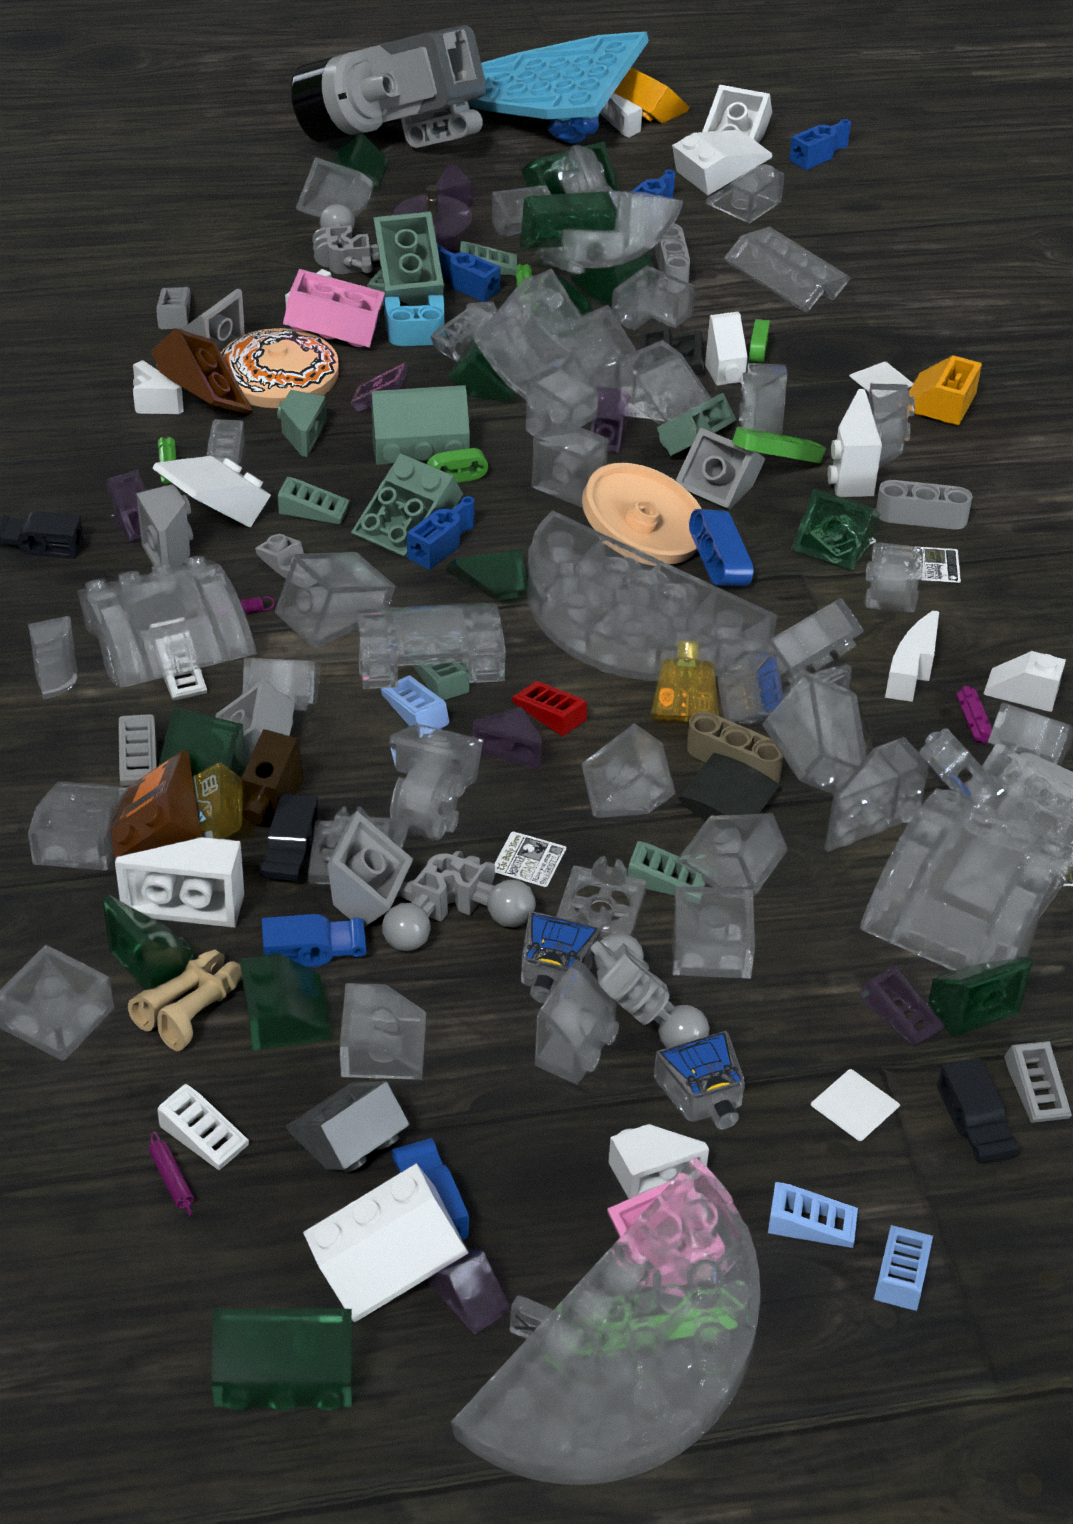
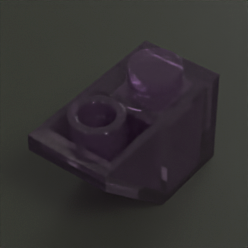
[588,387,630,453]

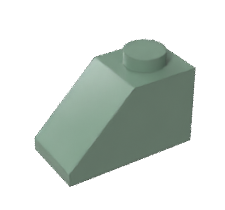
[277,390,327,457]

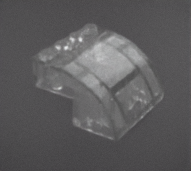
[535,190,683,273]
[474,269,638,419]
[77,556,257,688]
[355,602,506,689]
[859,788,1073,992]

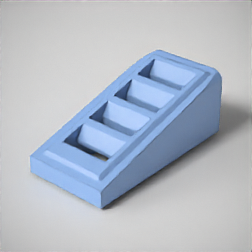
[381,675,449,737]
[768,1182,858,1248]
[874,1225,933,1311]

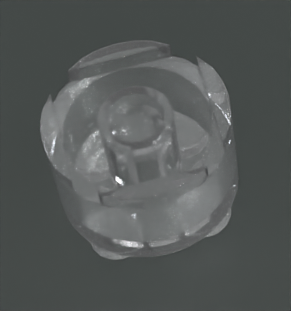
[865,542,923,613]
[390,757,467,841]

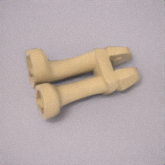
[128,949,244,1051]

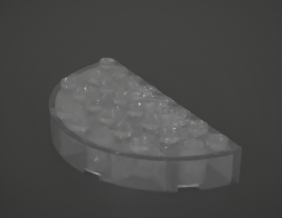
[527,510,777,682]
[451,1157,760,1485]

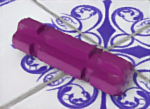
[956,686,994,744]

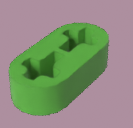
[749,319,770,363]
[427,448,488,483]

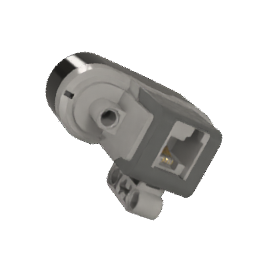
[291,25,486,148]

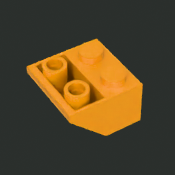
[901,356,982,425]

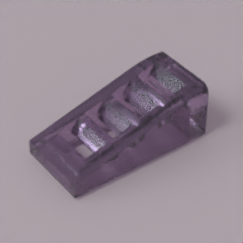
[859,966,945,1046]

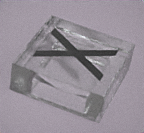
[510,1295,558,1349]

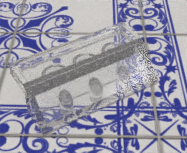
[724,227,851,314]

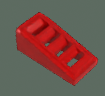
[512,681,587,736]

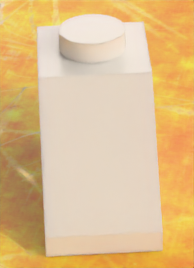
[705,312,747,386]
[984,651,1066,712]
[608,1124,709,1199]

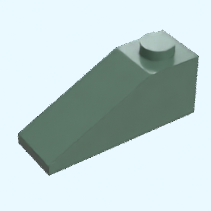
[657,393,736,456]

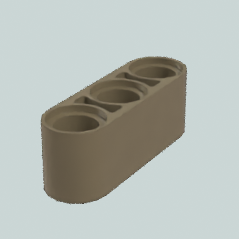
[687,712,785,783]

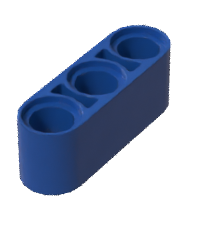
[689,509,753,587]

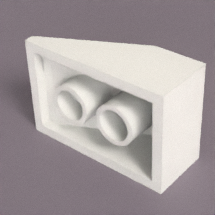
[703,85,772,143]
[672,130,772,195]
[828,389,882,497]
[152,456,271,528]
[115,837,245,928]

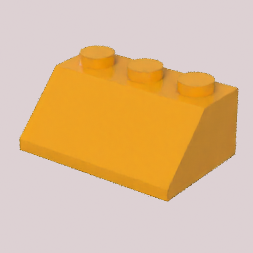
[614,67,690,124]

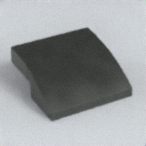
[641,326,704,376]
[678,753,780,837]

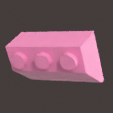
[283,269,385,347]

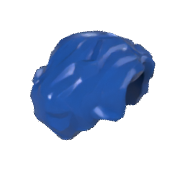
[548,115,599,144]

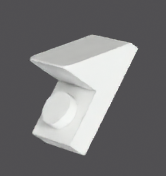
[133,360,184,414]

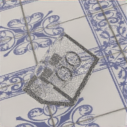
[739,598,864,686]

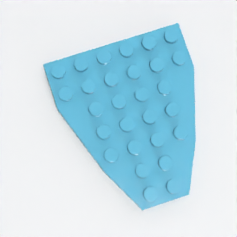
[468,31,649,121]

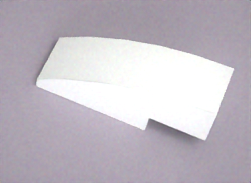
[885,611,939,702]

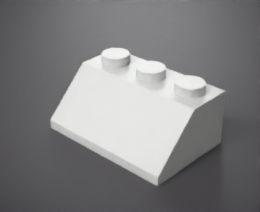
[303,1163,468,1322]

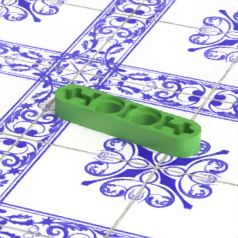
[732,427,826,463]

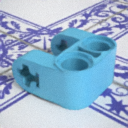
[384,295,444,346]

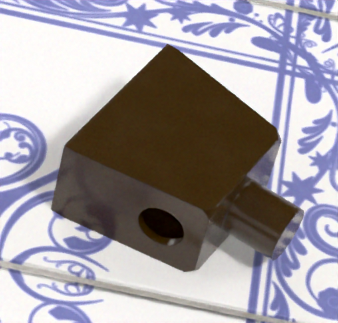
[241,729,304,824]

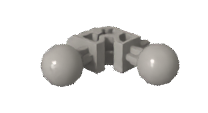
[312,204,380,274]
[382,851,536,951]
[590,933,710,1049]

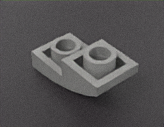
[255,533,328,588]

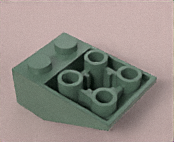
[351,453,463,558]

